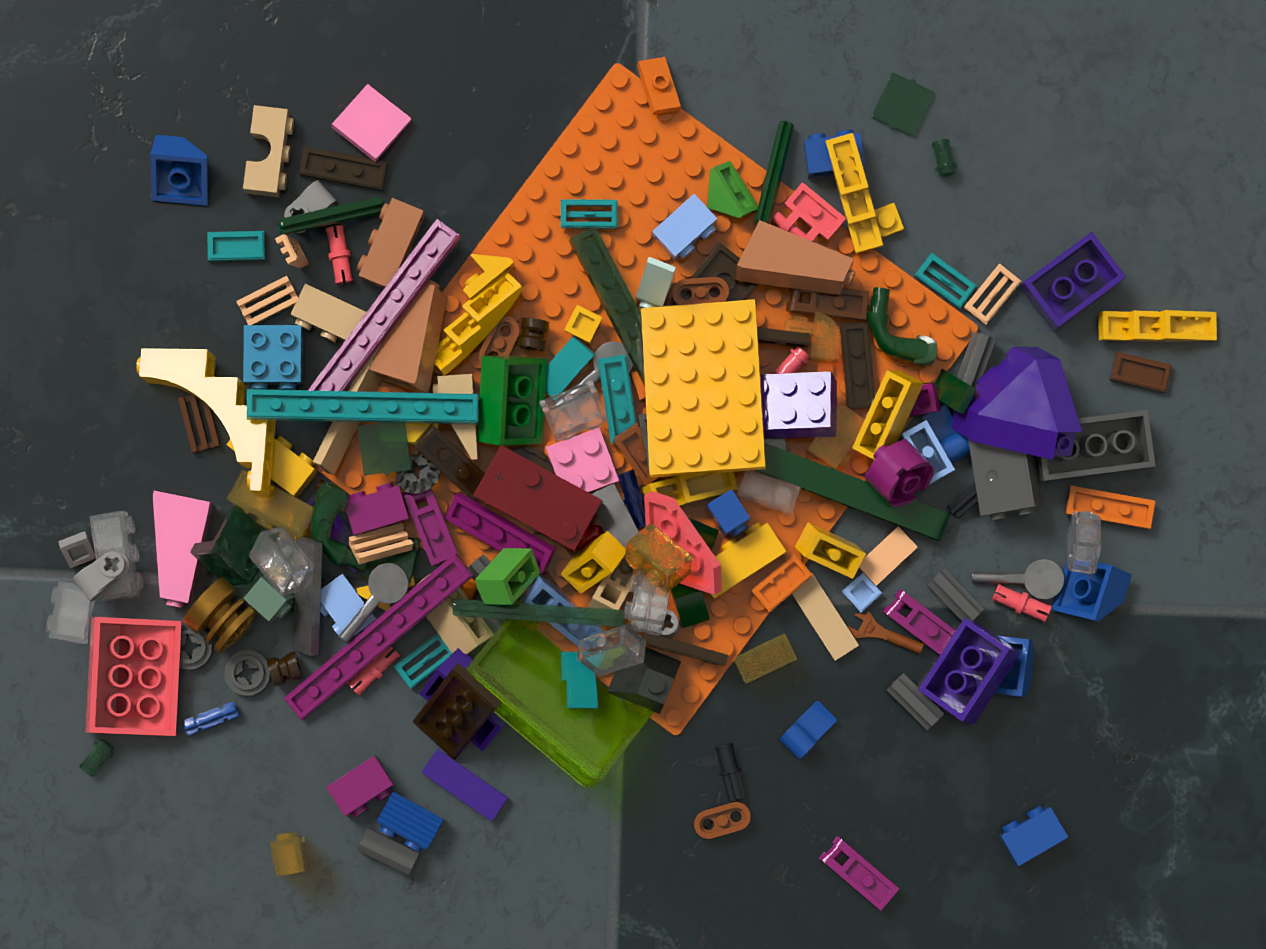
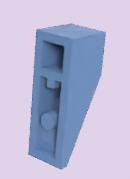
[520,574,604,652]

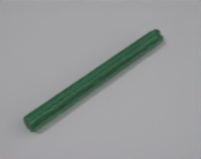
[452,599,625,627]

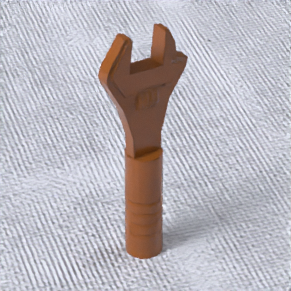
[848,612,924,654]

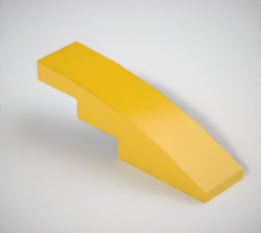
[825,133,883,254]
[434,271,523,376]
[1098,310,1217,342]

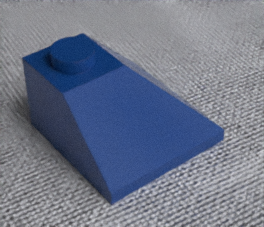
[150,135,208,206]
[1051,556,1132,622]

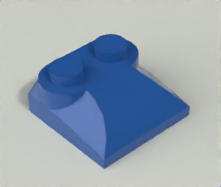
[995,636,1035,697]

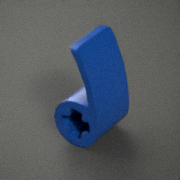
[922,405,970,464]
[779,701,837,760]

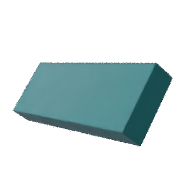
[598,354,636,444]

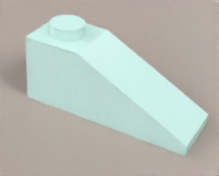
[636,257,676,308]

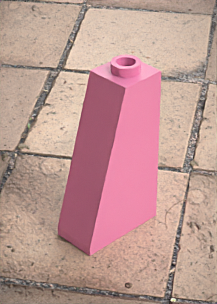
[153,491,213,608]

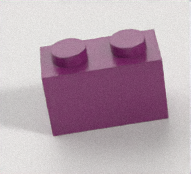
[345,483,410,536]
[326,756,395,818]

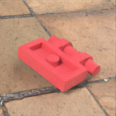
[772,182,846,243]

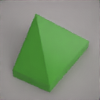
[707,161,758,218]

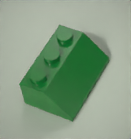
[477,356,547,445]

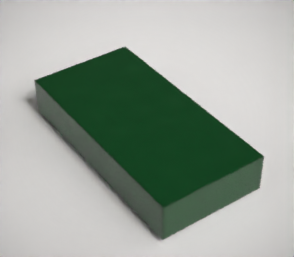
[935,369,977,414]

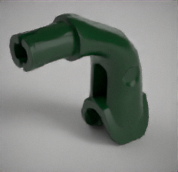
[867,287,937,366]
[310,482,368,571]

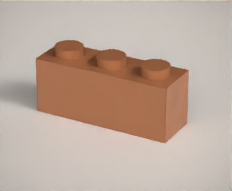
[357,198,425,289]

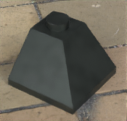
[607,640,681,714]

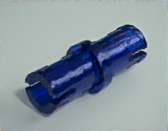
[617,469,646,529]

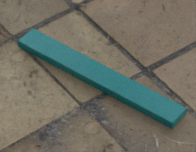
[246,389,478,424]

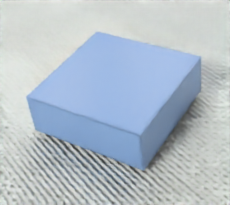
[842,573,882,613]

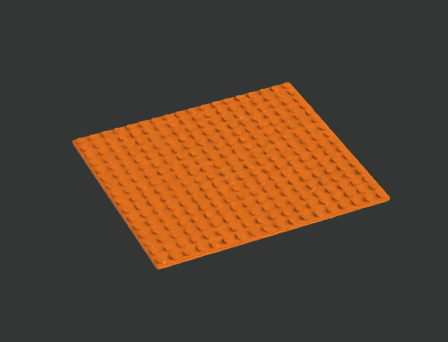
[314,63,978,735]

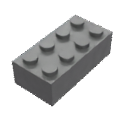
[1035,410,1156,482]

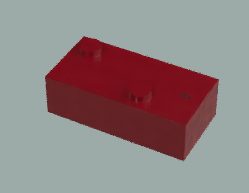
[473,445,604,552]

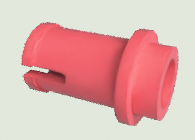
[775,346,810,374]

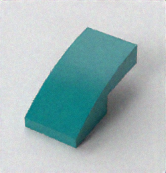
[545,336,596,400]
[561,652,598,709]

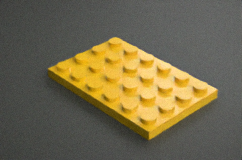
[641,299,766,478]

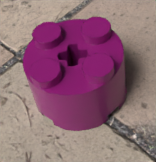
[865,439,934,507]

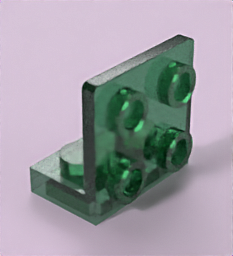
[190,505,272,586]

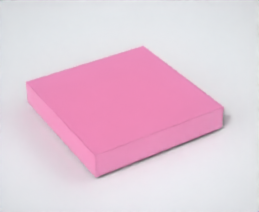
[331,84,411,162]

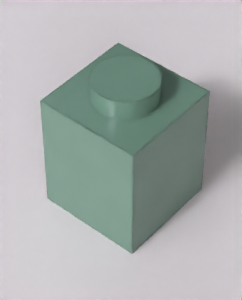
[243,574,294,621]

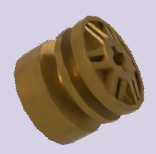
[182,577,258,654]

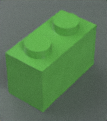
[475,548,541,605]

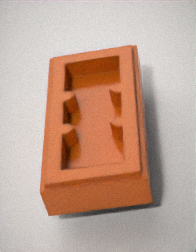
[637,57,681,115]
[751,554,813,613]

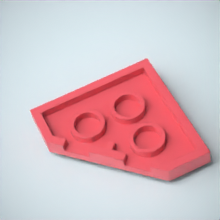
[644,491,722,595]

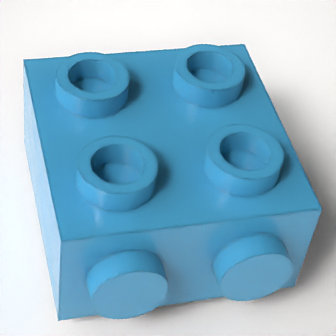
[243,325,304,390]

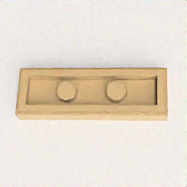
[791,573,859,661]

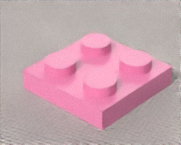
[546,428,619,493]

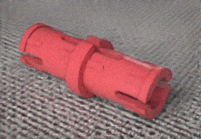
[326,225,353,285]
[992,584,1052,623]
[347,646,400,696]

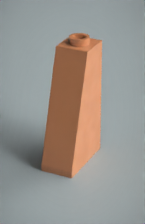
[735,220,856,295]
[369,280,447,393]

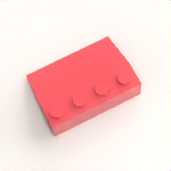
[85,617,182,736]

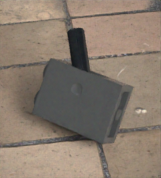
[948,439,1044,521]

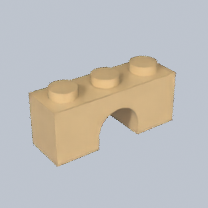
[243,105,294,198]

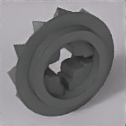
[395,454,440,494]
[179,624,213,670]
[224,650,270,696]

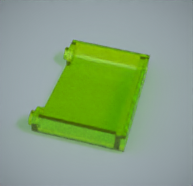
[466,601,654,788]

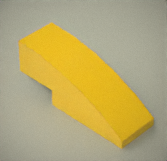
[642,472,739,507]

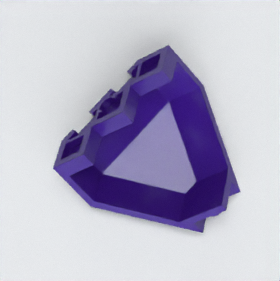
[951,347,1082,460]

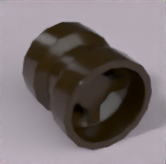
[518,318,550,351]
[267,651,303,686]

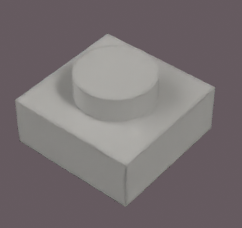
[58,531,97,568]

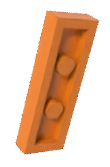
[1065,485,1155,529]

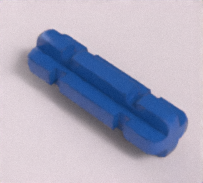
[183,702,239,736]

